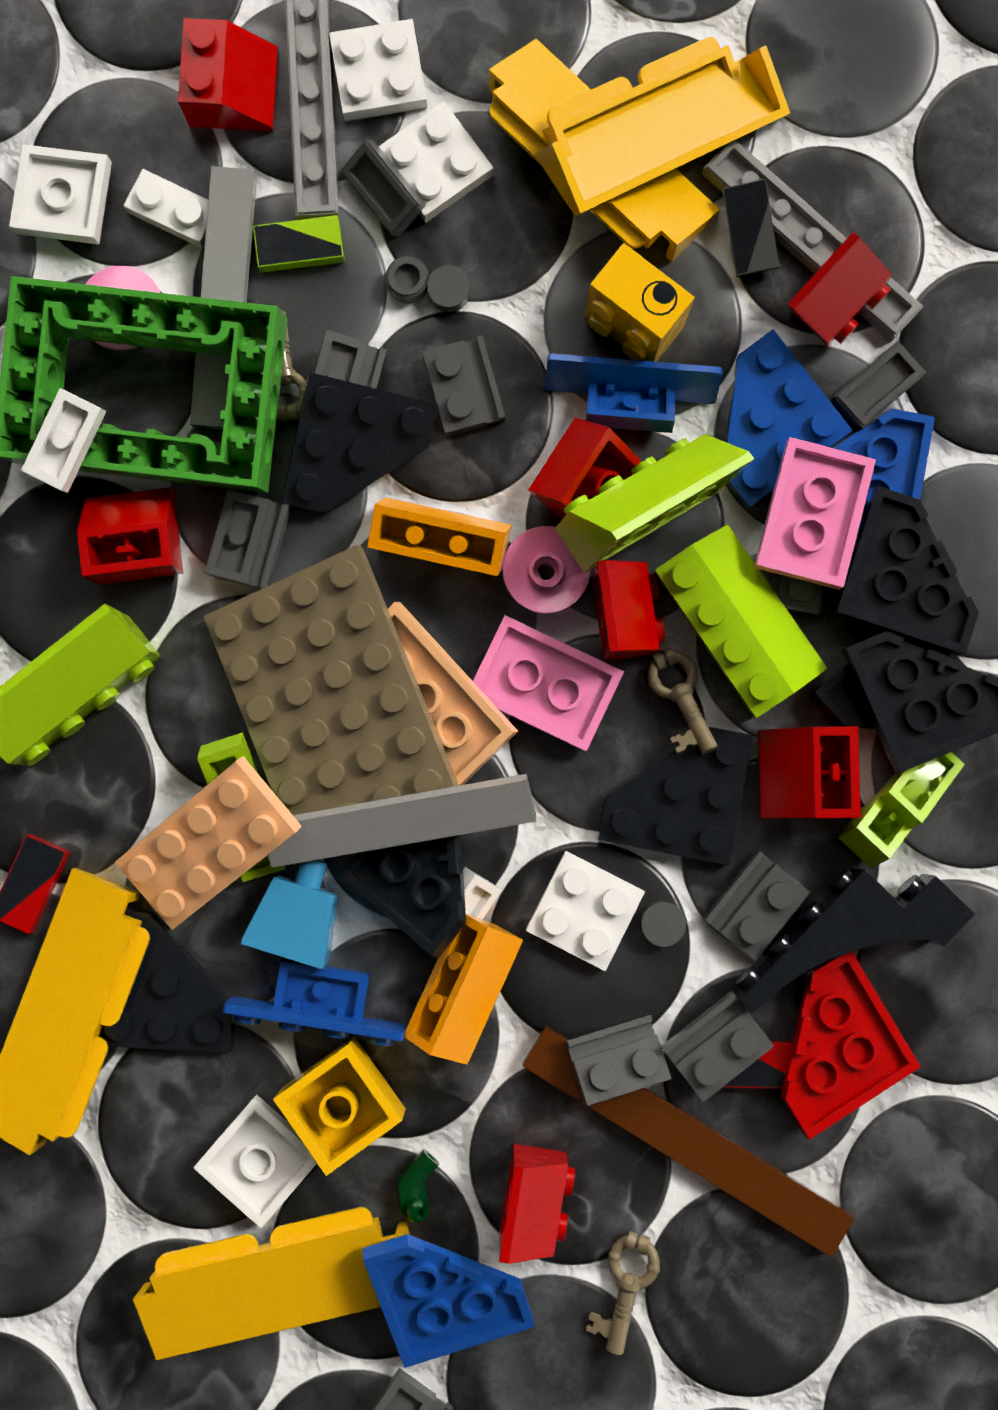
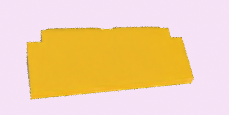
[534,37,790,216]
[489,39,720,262]
[0,868,150,1155]
[133,1207,410,1360]

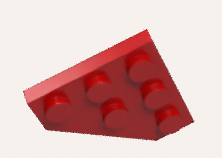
[780,952,921,1140]

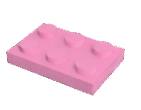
[754,437,876,590]
[473,615,624,752]

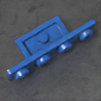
[545,353,722,433]
[223,959,407,1046]

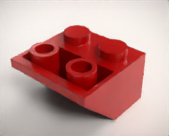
[77,487,184,585]
[757,726,861,818]

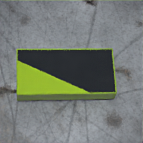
[253,215,345,273]

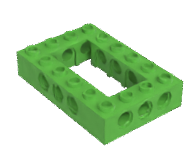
[0,276,288,493]

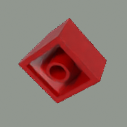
[178,18,279,131]
[788,232,892,346]
[528,418,642,519]
[591,560,665,662]
[499,1143,575,1264]

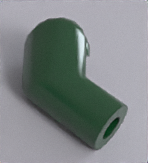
[396,1149,440,1223]

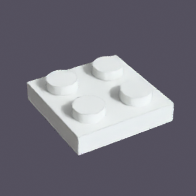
[329,19,428,121]
[379,101,494,223]
[9,144,112,244]
[526,851,645,971]
[193,1094,317,1228]

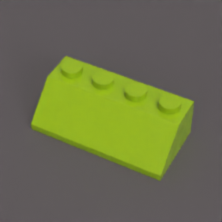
[555,434,754,573]
[655,524,828,718]
[0,604,161,766]

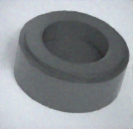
[386,256,429,303]
[427,265,470,312]
[640,901,686,947]

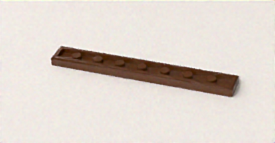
[522,1025,855,1257]

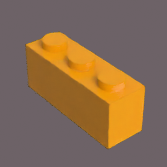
[367,497,512,576]
[404,914,523,1065]

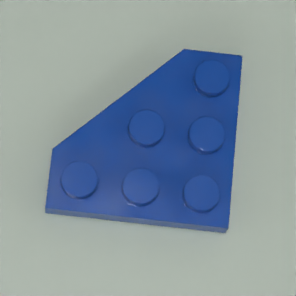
[726,329,853,511]
[833,408,935,537]
[363,1234,535,1368]

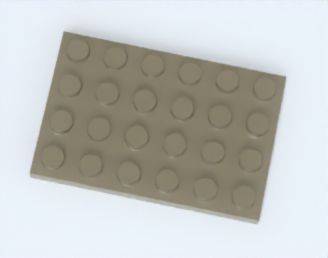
[203,545,459,815]

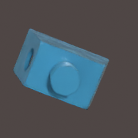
[241,860,339,970]

